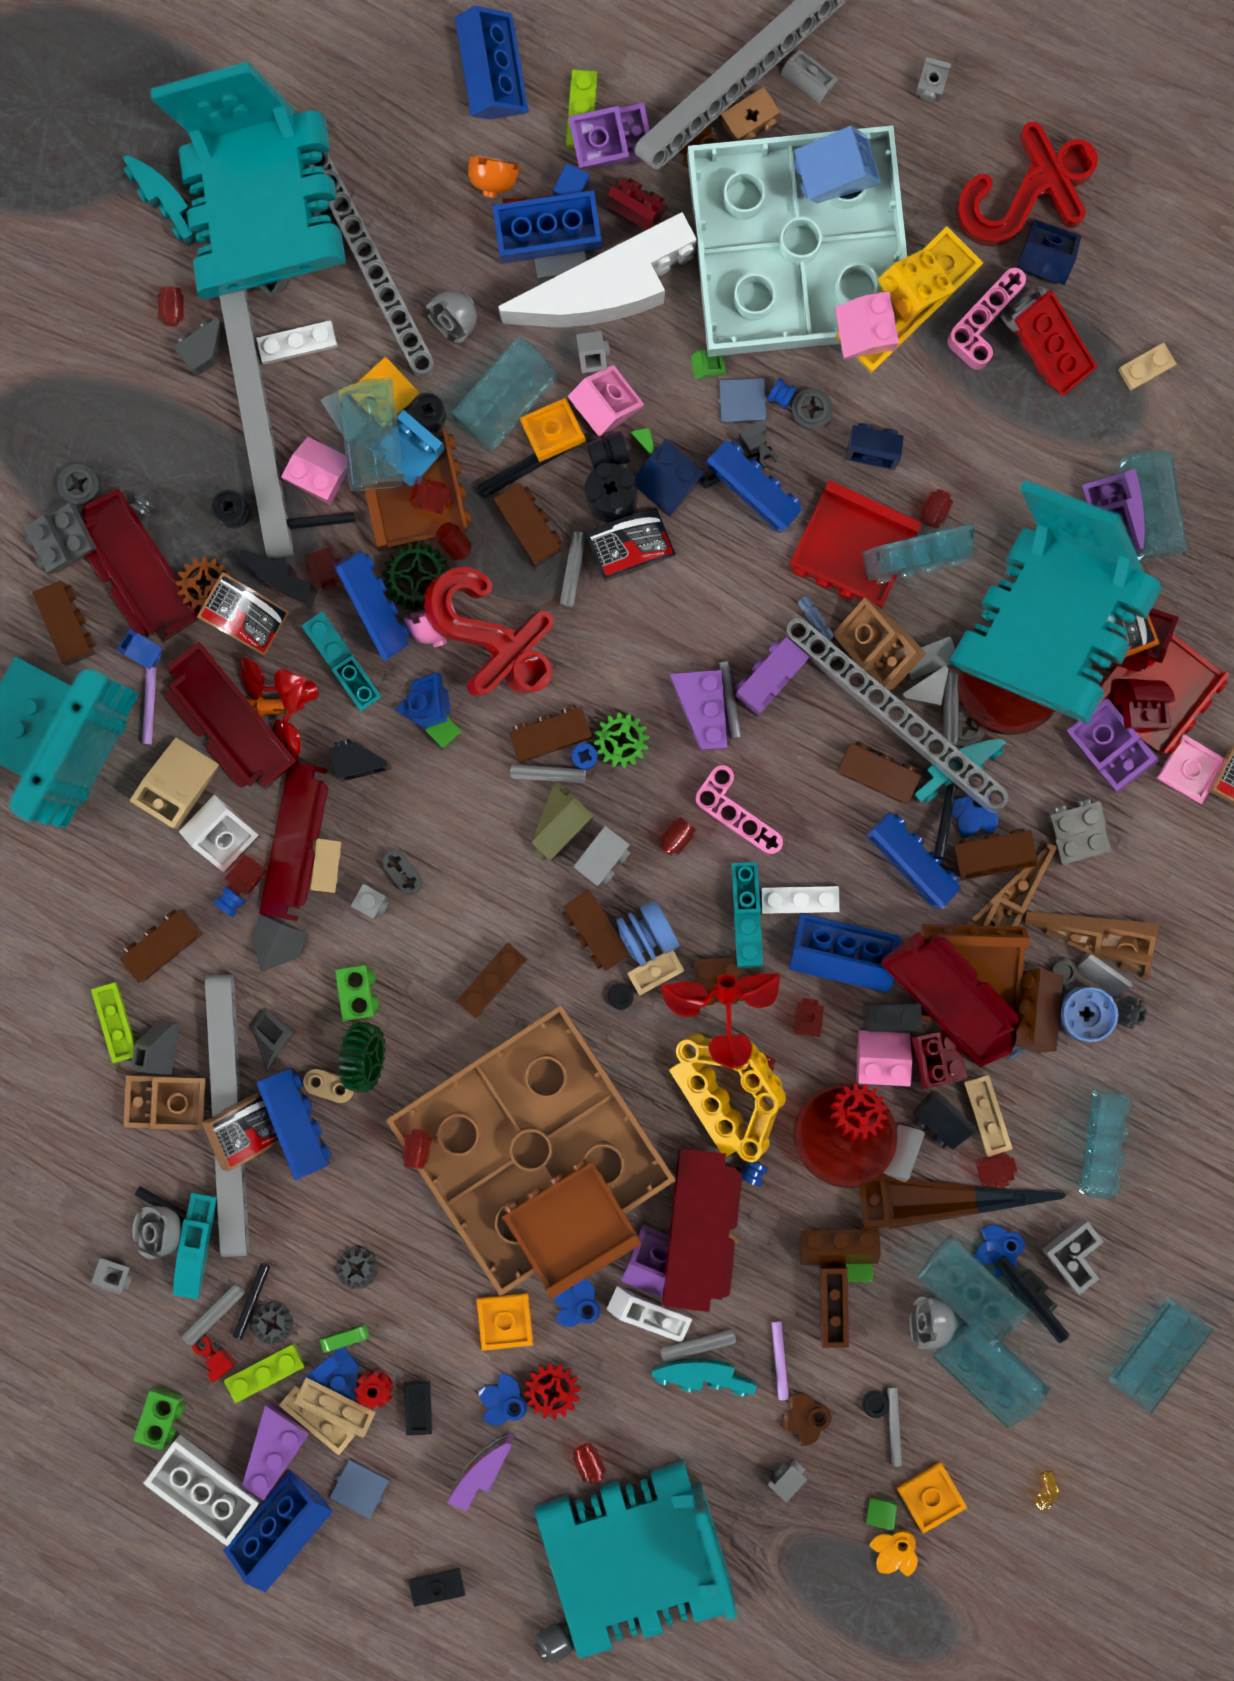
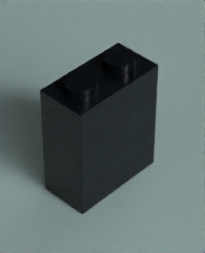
[862,1002,922,1032]

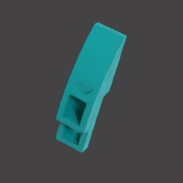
[123,155,196,246]
[301,611,382,711]
[912,739,1006,803]
[731,862,763,968]
[173,1192,217,1300]
[651,1358,757,1397]

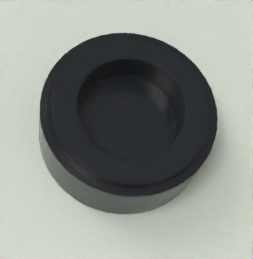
[1051,959,1078,985]
[608,984,634,1010]
[862,1390,889,1418]

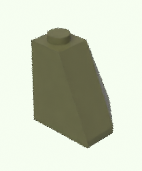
[532,781,594,862]

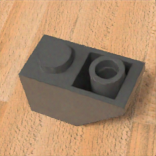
[174,318,224,377]
[131,1020,179,1075]

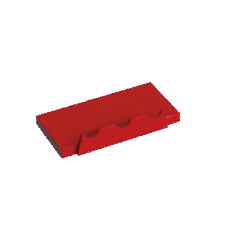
[1014,290,1097,396]

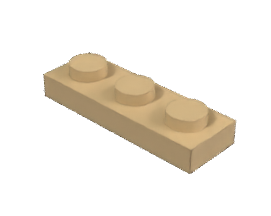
[963,1074,1013,1157]
[293,1378,376,1438]
[279,1384,356,1455]

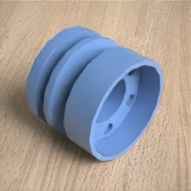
[616,900,680,967]
[1059,987,1118,1042]

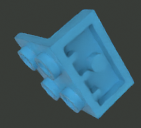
[374,410,445,487]

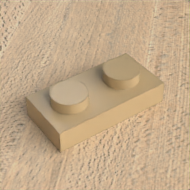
[1118,343,1177,391]
[627,951,684,996]

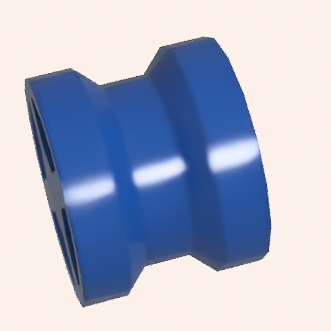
[767,377,798,410]
[572,743,598,770]
[213,886,246,918]
[739,1160,769,1187]

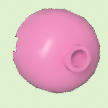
[404,602,455,647]

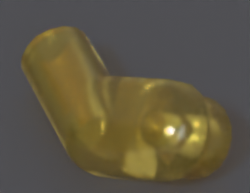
[1035,1470,1059,1511]

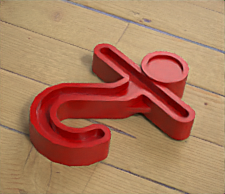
[956,121,1098,247]
[424,567,554,697]

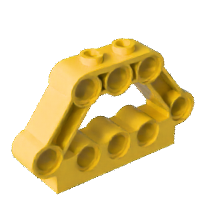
[669,1033,786,1162]

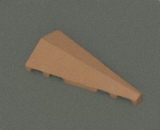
[966,843,1057,926]
[1025,912,1159,980]

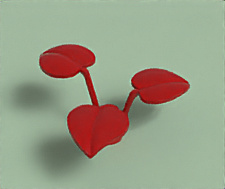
[239,657,319,763]
[661,973,780,1069]

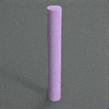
[142,667,157,745]
[771,1320,788,1400]

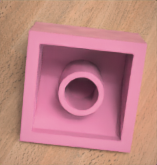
[835,291,899,359]
[568,365,645,436]
[281,437,354,505]
[856,1030,912,1086]

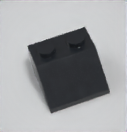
[329,739,392,782]
[912,1090,978,1150]

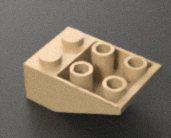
[130,737,220,830]

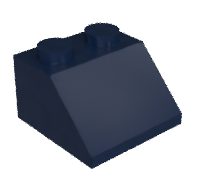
[1017,219,1081,285]
[845,423,904,470]
[635,439,704,516]

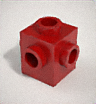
[354,1368,394,1410]

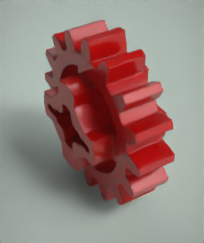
[831,1083,888,1141]
[524,1361,581,1420]

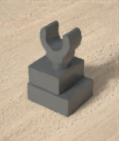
[739,420,777,469]

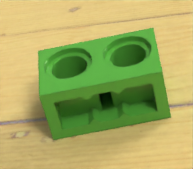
[335,965,379,1021]
[133,1386,185,1450]

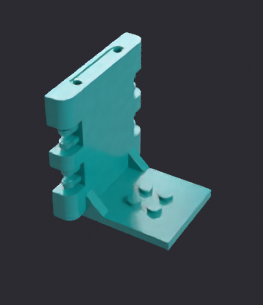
[150,61,346,300]
[949,480,1162,724]
[0,656,139,829]
[534,1459,738,1659]

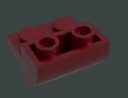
[606,178,667,230]
[1113,678,1175,730]
[912,1030,967,1089]

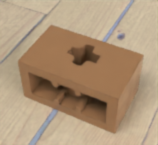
[720,87,780,141]

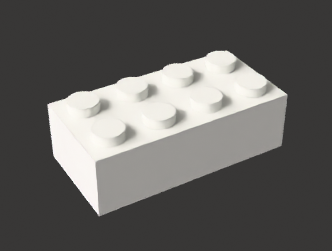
[143,1435,261,1546]

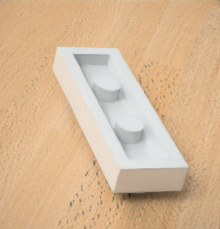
[256,320,338,365]
[761,886,840,914]

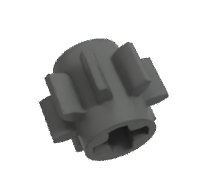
[1116,995,1147,1029]

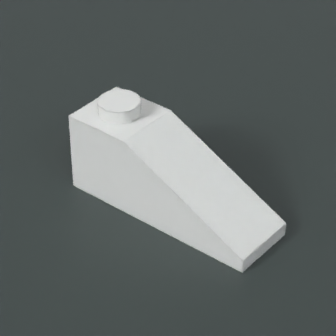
[606,1286,692,1343]

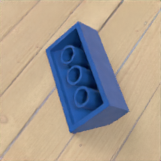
[455,6,529,119]
[492,190,602,264]
[704,440,802,534]
[333,550,410,661]
[865,813,961,909]
[788,913,900,993]
[256,1068,332,1180]
[223,1470,333,1592]

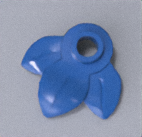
[952,794,998,838]
[975,1225,1025,1276]
[554,1278,600,1327]
[478,1373,527,1426]

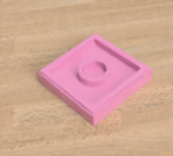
[1156,734,1224,804]

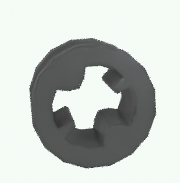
[129,495,156,518]

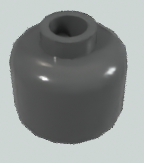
[534,1623,572,1664]

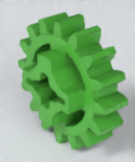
[594,712,650,769]

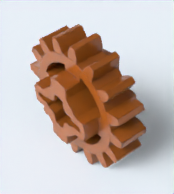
[176,556,231,611]

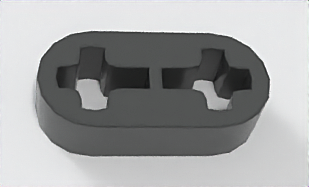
[383,850,422,894]

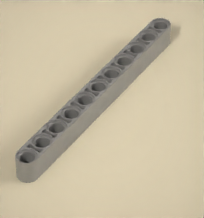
[635,0,847,169]
[308,152,435,379]
[220,289,294,559]
[787,618,1008,813]
[205,974,249,1258]

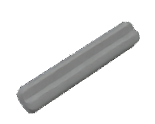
[560,531,586,607]
[943,672,959,745]
[510,764,586,784]
[182,1284,245,1346]
[660,1329,736,1362]

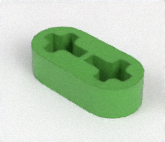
[319,1324,370,1352]

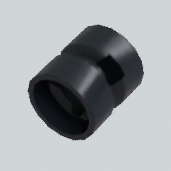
[411,393,447,433]
[586,430,630,469]
[211,490,250,529]

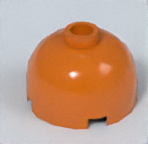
[468,155,520,198]

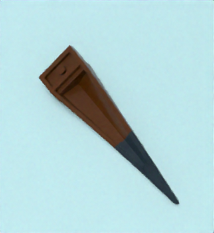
[858,1175,1066,1229]

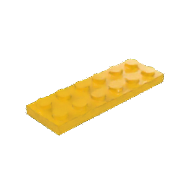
[835,226,983,374]

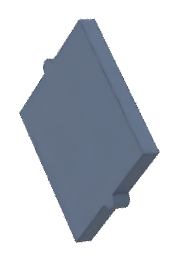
[718,378,767,423]
[330,1459,390,1519]

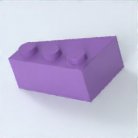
[734,637,809,717]
[669,670,727,752]
[242,1400,310,1501]

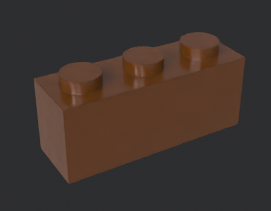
[494,483,562,568]
[32,580,96,666]
[509,705,592,763]
[836,741,921,805]
[954,828,1038,881]
[562,889,630,971]
[120,909,204,983]
[457,942,528,1018]
[1016,968,1064,1053]
[799,1229,881,1265]
[819,1264,849,1348]

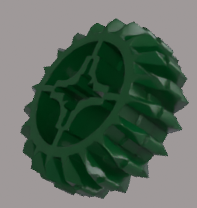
[382,541,451,611]
[338,1022,386,1093]

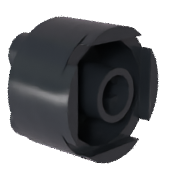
[585,463,638,523]

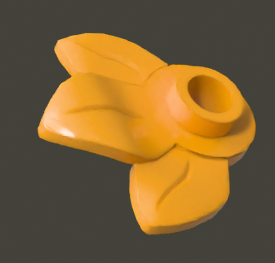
[869,1530,918,1576]

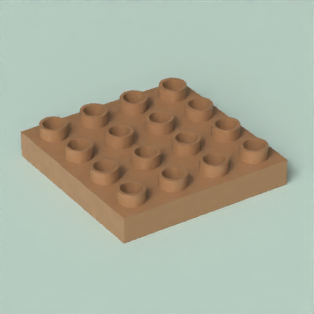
[386,1004,676,1296]

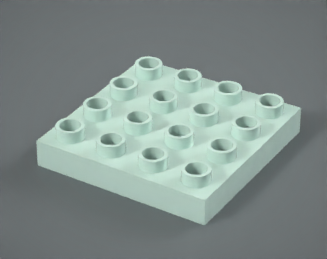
[687,125,912,357]

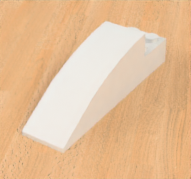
[498,212,697,328]

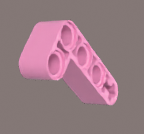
[947,268,1026,370]
[695,765,783,855]

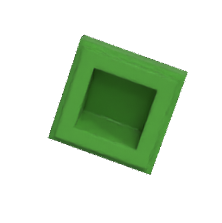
[691,350,726,380]
[630,428,655,457]
[425,717,462,749]
[845,1264,873,1282]
[866,1497,897,1530]

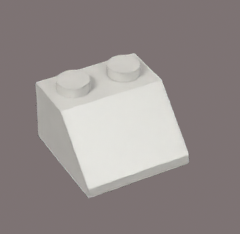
[179,794,258,872]

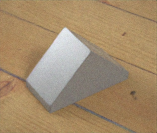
[900,665,948,708]

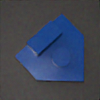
[396,672,451,729]
[302,1346,359,1402]

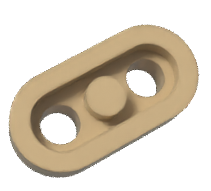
[303,1069,354,1103]

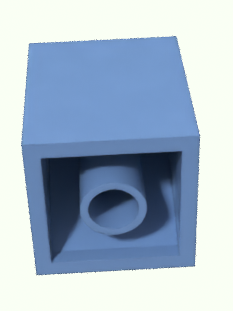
[794,126,881,203]

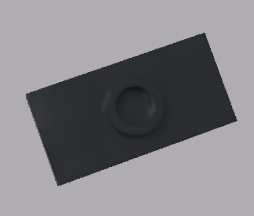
[404,1380,433,1435]
[409,1568,465,1607]

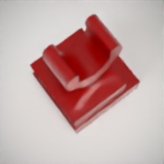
[192,1336,237,1383]

